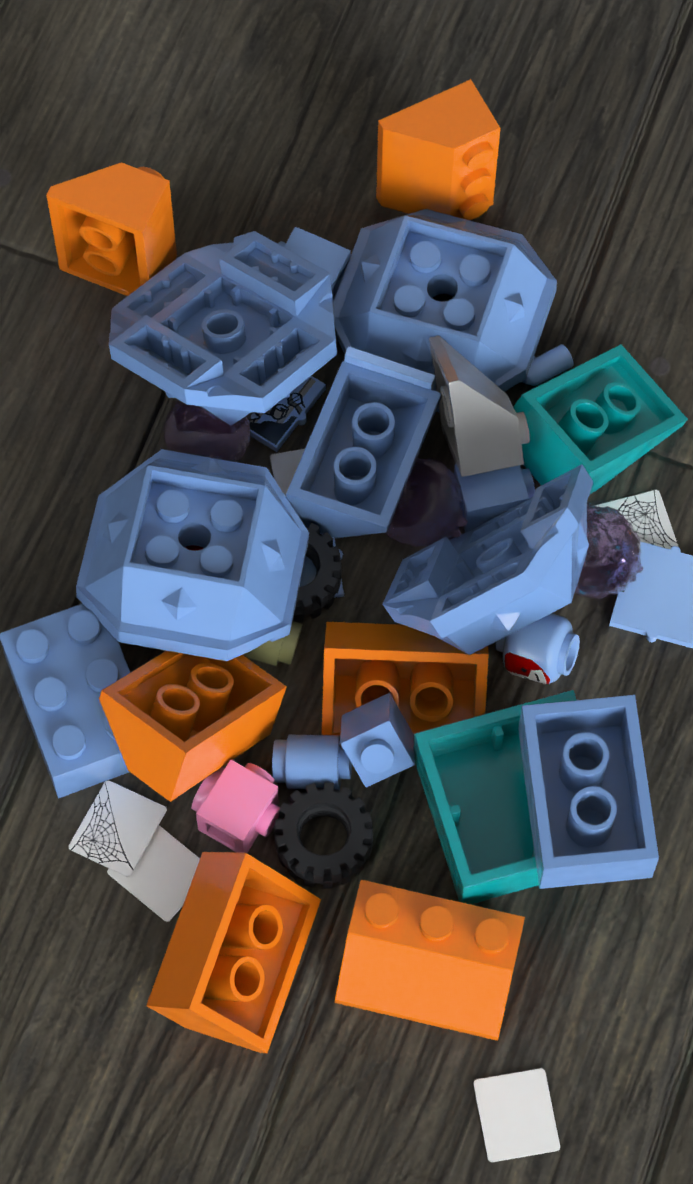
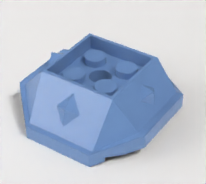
[333,209,557,412]
[109,231,337,426]
[76,449,309,661]
[383,464,593,655]

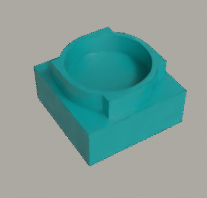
[413,690,577,905]

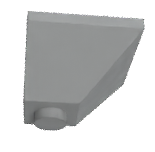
[429,336,530,477]

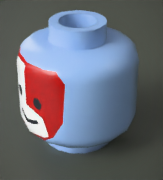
[496,613,580,684]

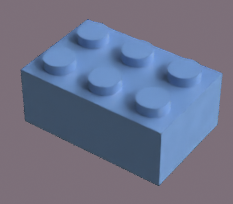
[0,604,130,799]
[518,695,659,889]

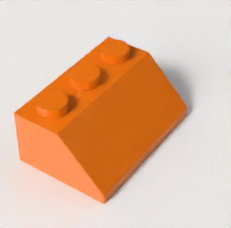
[376,79,500,220]
[46,162,177,296]
[322,622,489,735]
[99,651,287,802]
[146,852,321,1053]
[335,880,525,1041]

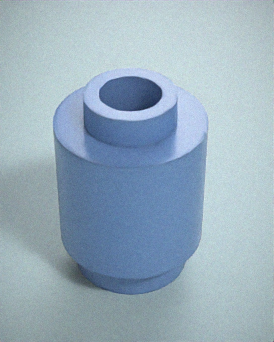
[272,734,352,790]

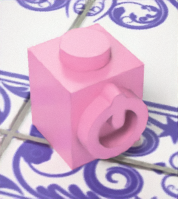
[191,760,280,853]

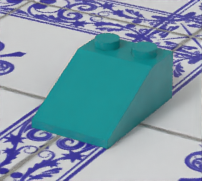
[513,344,688,495]

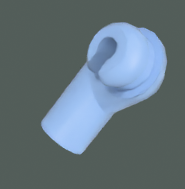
[521,344,574,386]

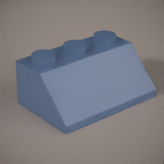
[286,361,441,538]

